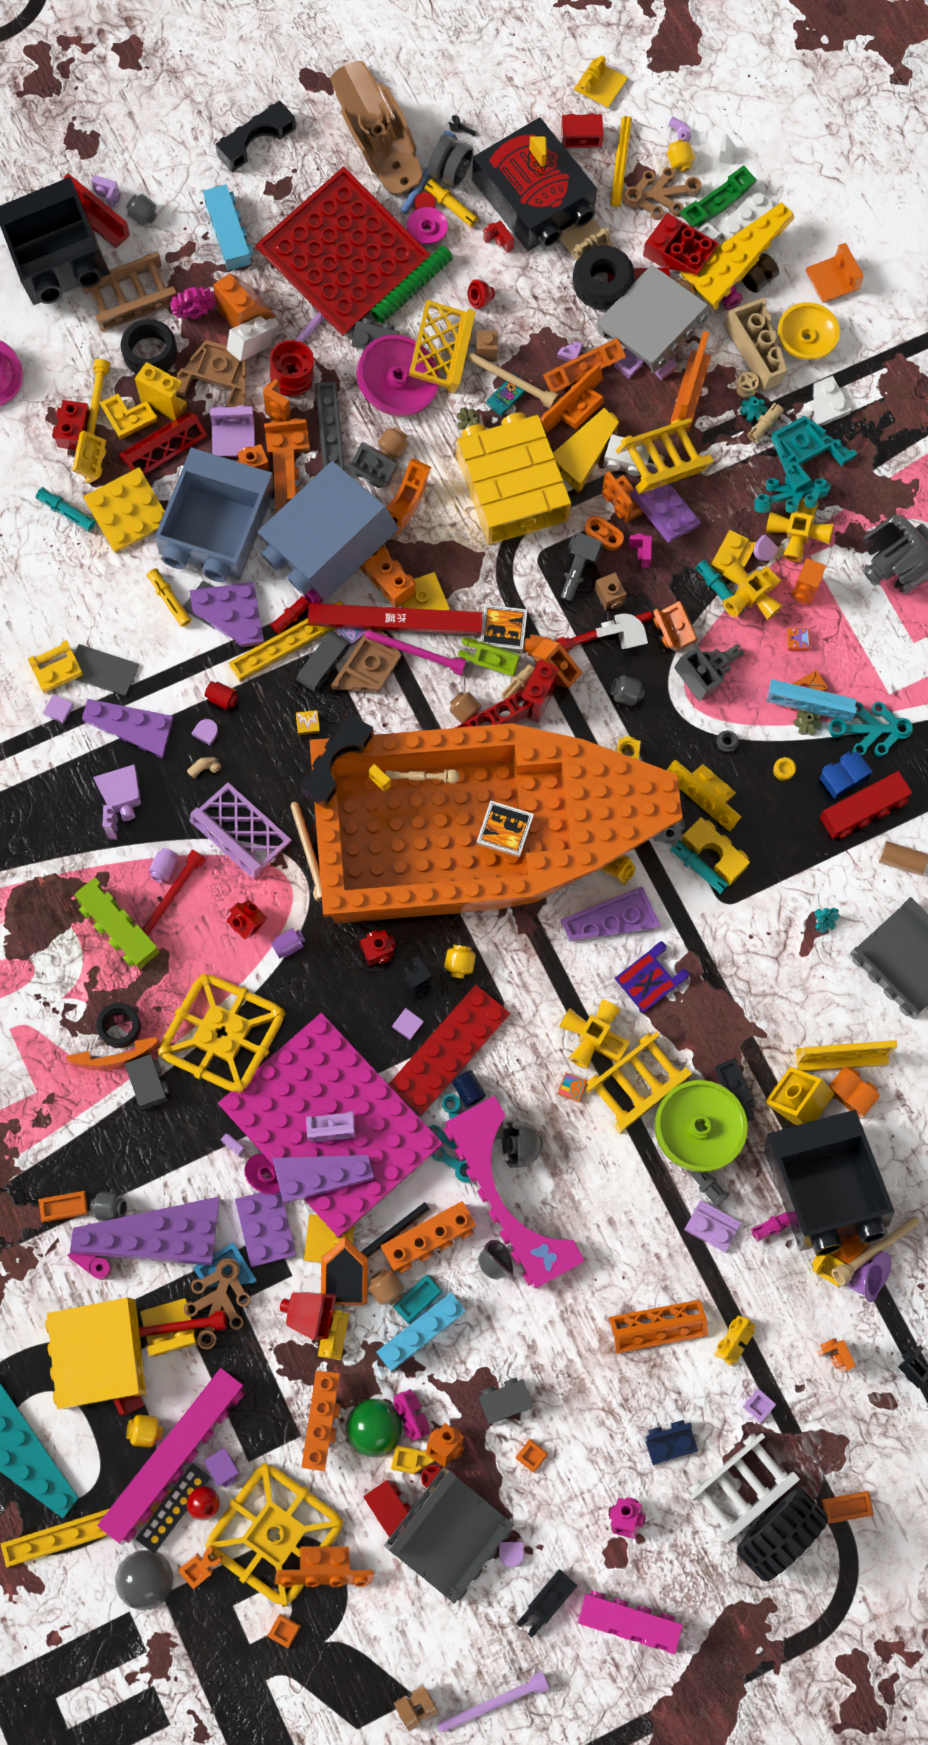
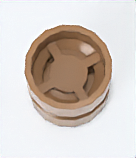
[394,1684,439,1732]

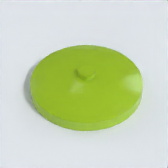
[654,1080,748,1173]

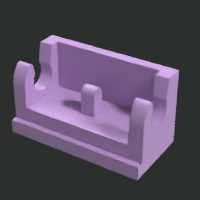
[306,1111,356,1143]

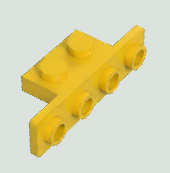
[667,760,741,831]

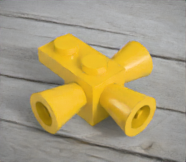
[766,498,834,562]
[723,560,783,621]
[559,1000,630,1069]

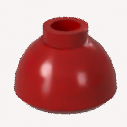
[467,279,495,309]
[187,1486,220,1521]

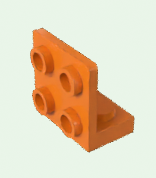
[805,243,864,303]

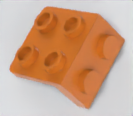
[602,472,644,523]

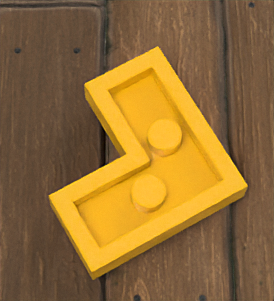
[100,394,157,440]

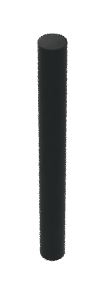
[361,1202,430,1257]

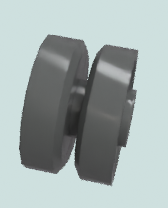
[427,134,474,189]

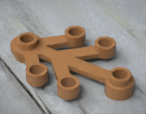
[623,167,702,220]
[184,1258,250,1349]

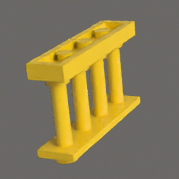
[615,418,714,494]
[585,1032,692,1134]

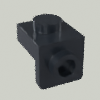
[898,1345,928,1388]

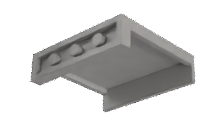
[596,265,709,374]

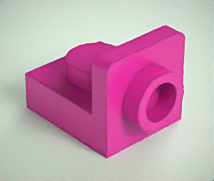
[629,533,652,568]

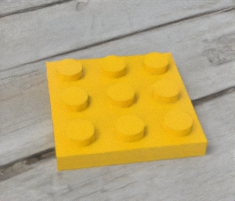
[83,467,165,553]

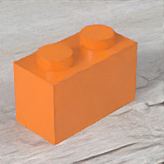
[791,558,826,605]
[531,639,583,688]

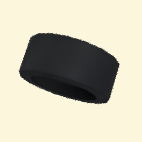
[96,1003,141,1048]

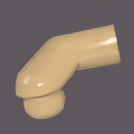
[187,757,221,778]

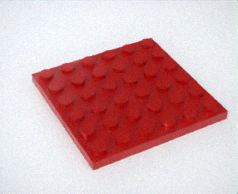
[255,166,431,336]

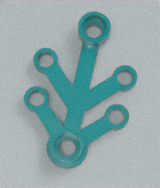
[754,475,831,513]
[828,701,913,757]
[428,1094,471,1183]

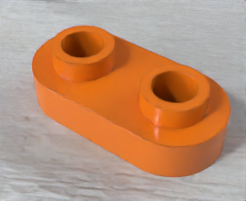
[585,516,624,551]

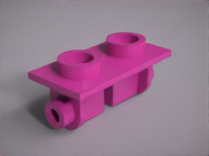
[393,1389,430,1442]

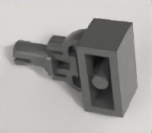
[561,532,604,601]
[674,644,744,702]

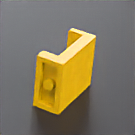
[135,362,187,421]

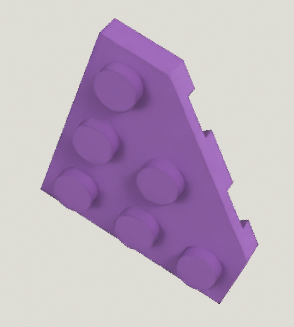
[190,582,264,647]

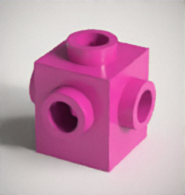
[609,1497,646,1540]

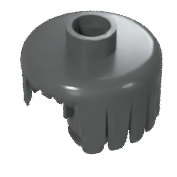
[863,514,928,595]

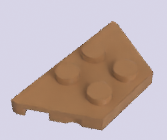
[331,629,401,693]

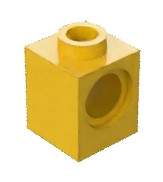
[616,736,641,760]

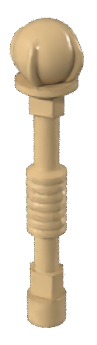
[385,769,460,784]

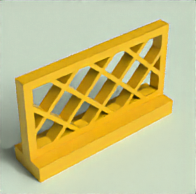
[408,300,476,393]
[795,1040,897,1072]

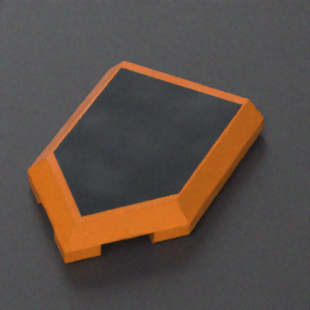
[321,1236,368,1305]

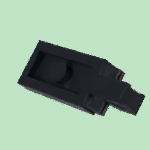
[715,1058,755,1122]

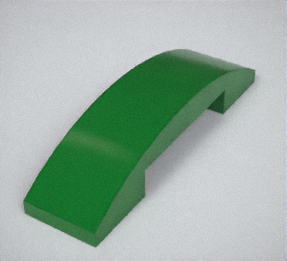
[680,165,757,228]

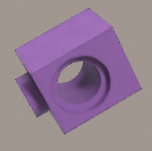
[204,1448,241,1488]

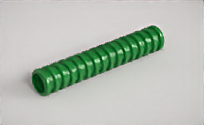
[371,246,453,324]

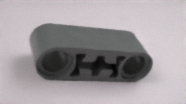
[296,631,351,692]

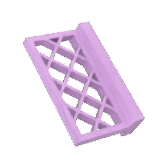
[190,783,292,880]

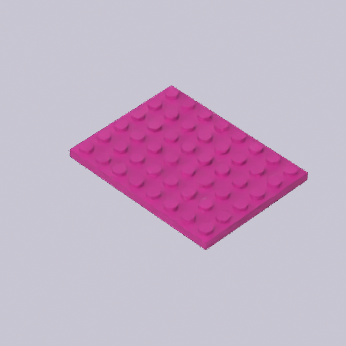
[218,1013,443,1238]

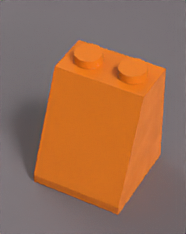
[213,273,275,328]

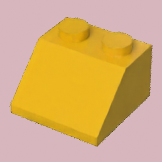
[765,1066,835,1125]

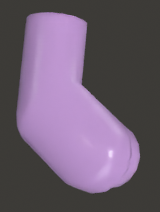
[668,116,691,142]

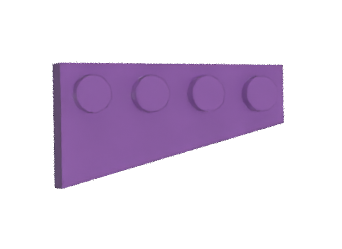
[560,886,661,942]

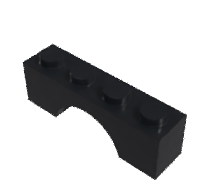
[215,100,296,172]
[300,714,374,808]

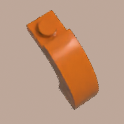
[386,458,432,536]

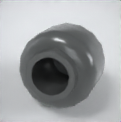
[126,194,158,226]
[611,675,645,706]
[90,1191,127,1221]

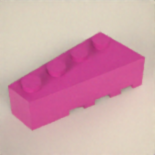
[576,1590,683,1655]

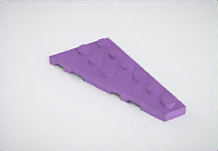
[70,1196,220,1266]

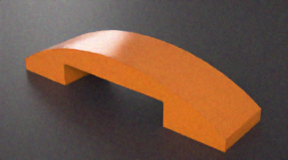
[543,338,626,392]
[66,1037,160,1070]

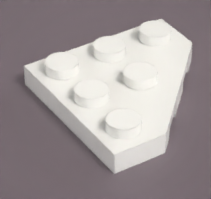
[719,189,781,261]

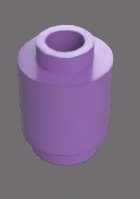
[271,928,306,959]

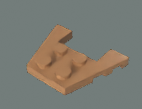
[176,340,246,407]

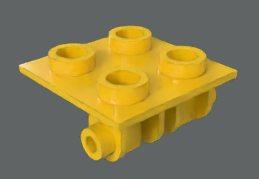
[574,56,628,108]
[304,1214,355,1262]

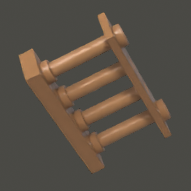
[83,252,177,332]

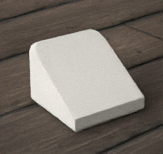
[719,133,736,164]

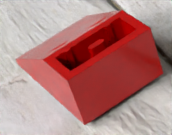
[643,213,719,275]

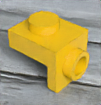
[812,1254,845,1288]

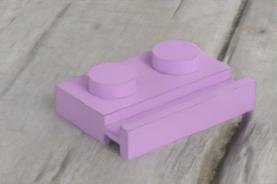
[684,1200,741,1253]

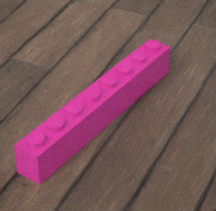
[97,1368,245,1545]

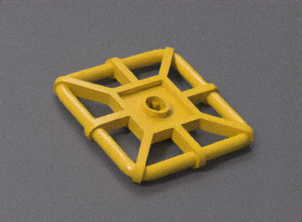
[158,973,285,1094]
[205,1463,344,1607]

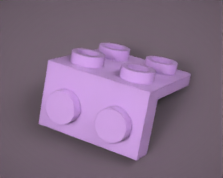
[210,405,255,458]

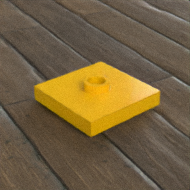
[401,572,450,610]

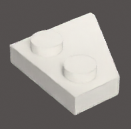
[813,376,852,427]

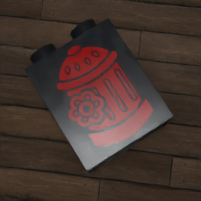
[472,117,597,251]

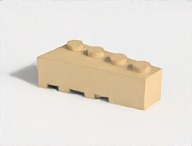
[723,297,787,391]

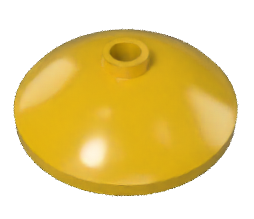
[777,302,840,360]

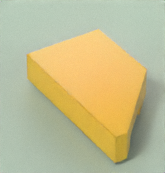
[391,1445,434,1474]

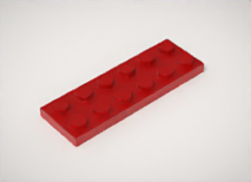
[388,985,510,1117]

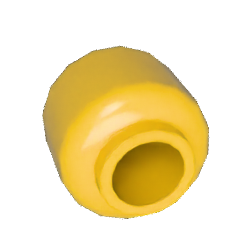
[666,139,696,172]
[444,945,476,978]
[126,1414,163,1448]

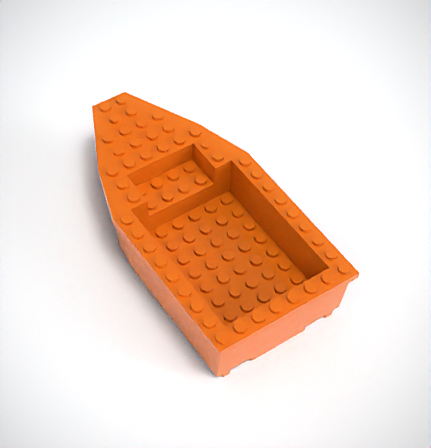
[310,723,683,924]

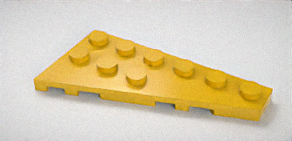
[680,202,794,311]

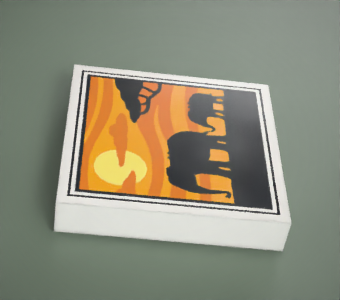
[480,605,527,652]
[476,801,534,858]

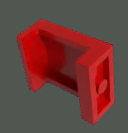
[522,660,559,723]

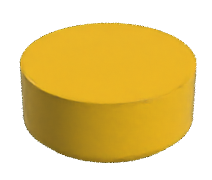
[773,757,796,781]

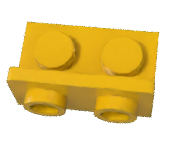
[72,431,106,484]

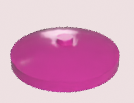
[356,335,439,417]

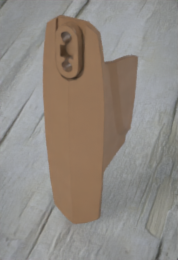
[330,61,423,196]

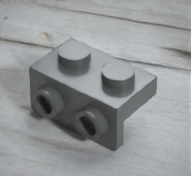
[351,318,399,349]
[347,442,399,488]

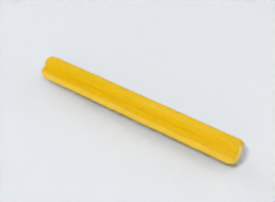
[610,116,632,207]

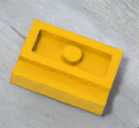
[711,530,756,574]

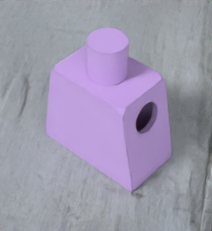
[94,765,141,821]

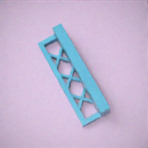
[766,679,857,722]

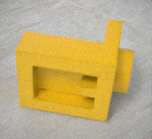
[599,855,636,886]

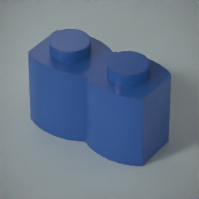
[820,751,873,799]

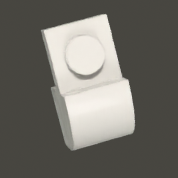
[596,614,648,649]

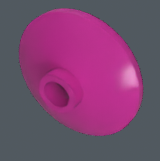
[407,207,448,245]
[244,1154,280,1194]

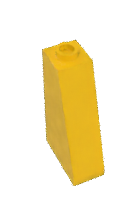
[553,408,619,493]

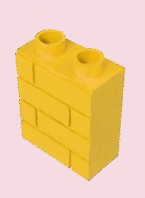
[456,412,571,545]

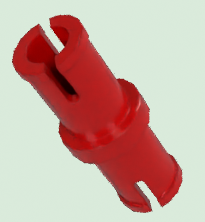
[270,596,309,634]

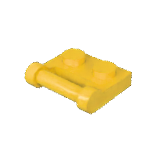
[27,640,84,694]

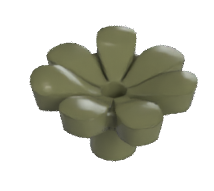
[457,407,480,429]
[793,711,822,736]

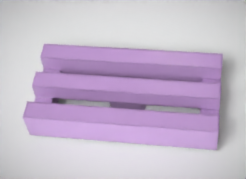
[103,805,118,840]

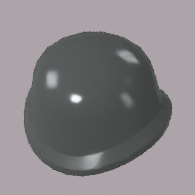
[478,1240,514,1280]

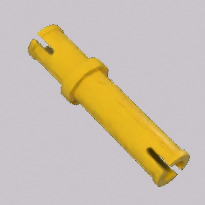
[425,179,479,228]
[146,568,192,627]

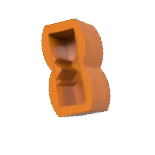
[828,1066,881,1119]

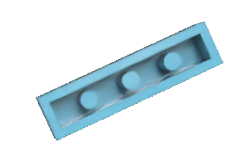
[203,184,253,271]
[376,1293,466,1372]

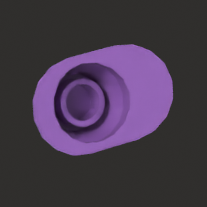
[848,1251,891,1303]

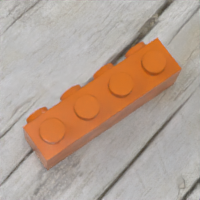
[359,545,416,608]
[381,1201,476,1274]

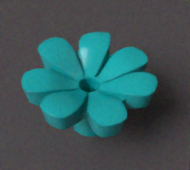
[740,396,767,422]
[815,907,840,933]

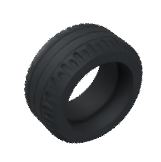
[120,319,177,374]

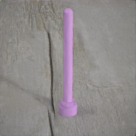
[437,1671,550,1732]

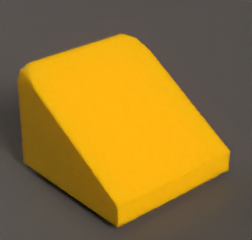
[529,137,547,167]

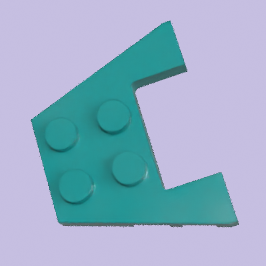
[771,416,858,492]

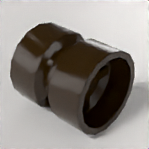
[742,254,779,293]

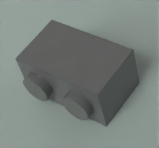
[125,1054,170,1110]
[478,1377,533,1425]

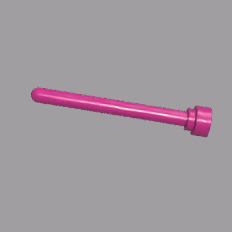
[365,630,466,676]

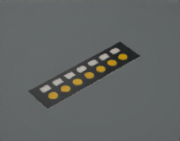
[136,1463,211,1554]

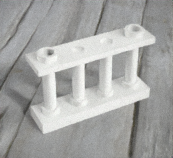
[687,1433,800,1543]

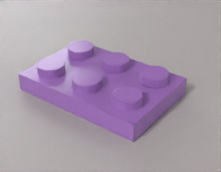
[630,484,701,543]
[235,1192,297,1268]

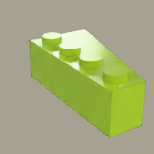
[74,877,160,970]

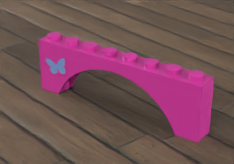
[443,1095,585,1289]

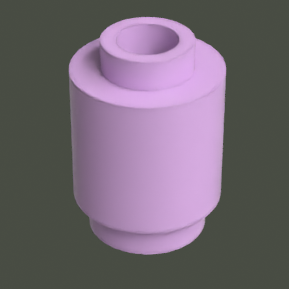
[148,848,178,883]

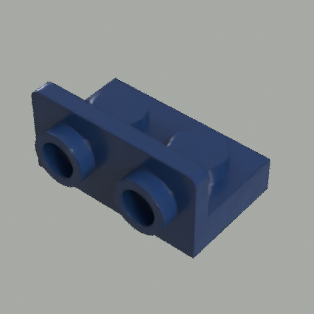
[644,1419,698,1465]

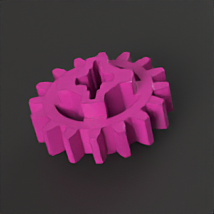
[170,287,216,320]

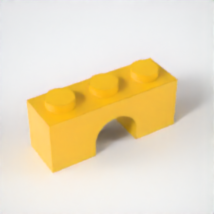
[681,817,750,886]

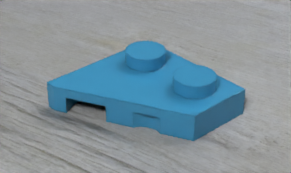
[193,1242,257,1288]

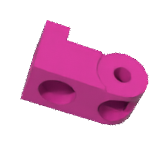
[67,1253,112,1280]

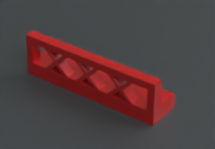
[64,173,130,249]
[119,411,207,475]

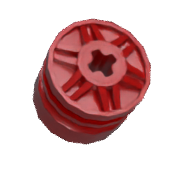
[269,340,314,397]

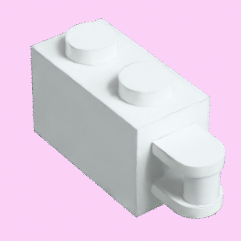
[226,316,279,361]
[603,434,664,476]

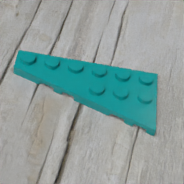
[0,1383,79,1518]

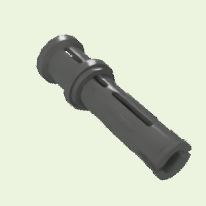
[686,1170,730,1208]

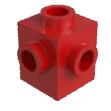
[226,900,268,939]
[360,930,396,966]

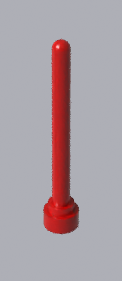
[555,611,654,653]
[142,850,206,936]
[139,1310,227,1337]

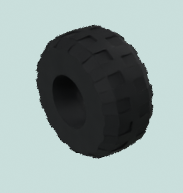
[572,245,635,310]

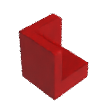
[113,1396,145,1417]

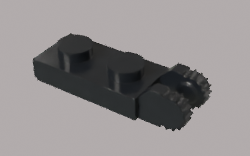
[516,1569,578,1638]

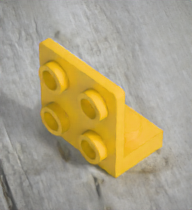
[140,1299,198,1358]

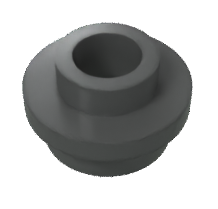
[716,730,739,752]

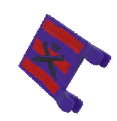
[614,941,690,1013]

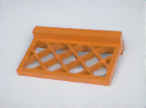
[670,331,711,431]

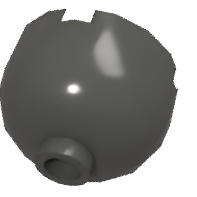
[502,1122,543,1168]

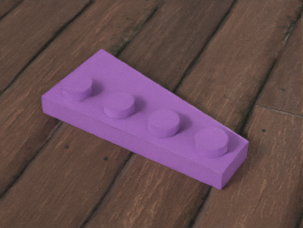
[82,699,173,759]
[272,1155,375,1204]

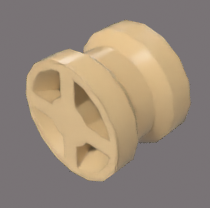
[736,372,759,398]

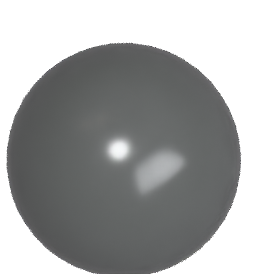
[115,1550,173,1611]

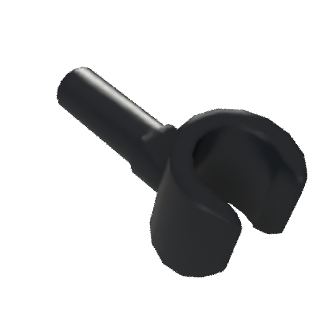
[448,115,476,136]

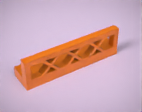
[609,1299,708,1354]

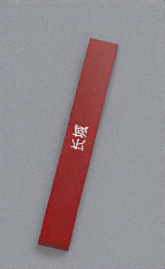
[308,603,482,635]

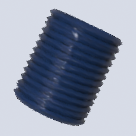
[451,1070,487,1107]

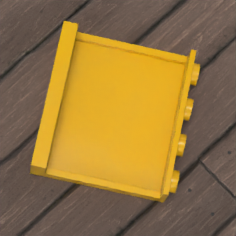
[45,1297,147,1410]

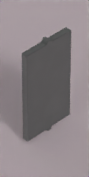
[74,644,139,697]

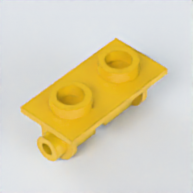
[318,1309,350,1360]
[714,1316,756,1366]

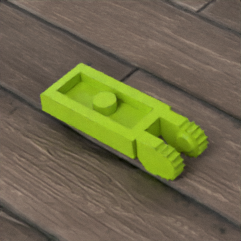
[458,637,521,676]

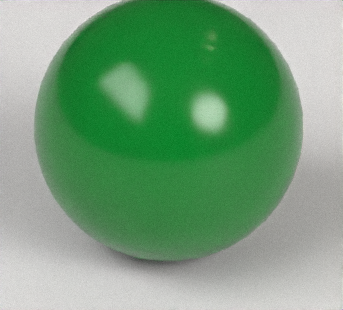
[346,1399,403,1457]

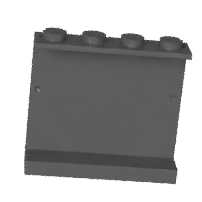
[850,897,928,1019]
[383,1467,514,1604]

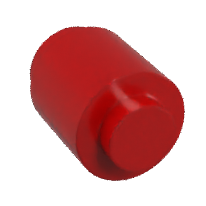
[204,681,239,710]

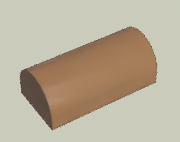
[879,841,928,876]

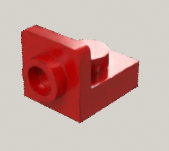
[483,220,514,253]

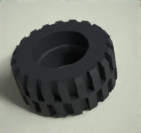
[737,1488,828,1582]

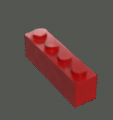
[820,771,912,839]

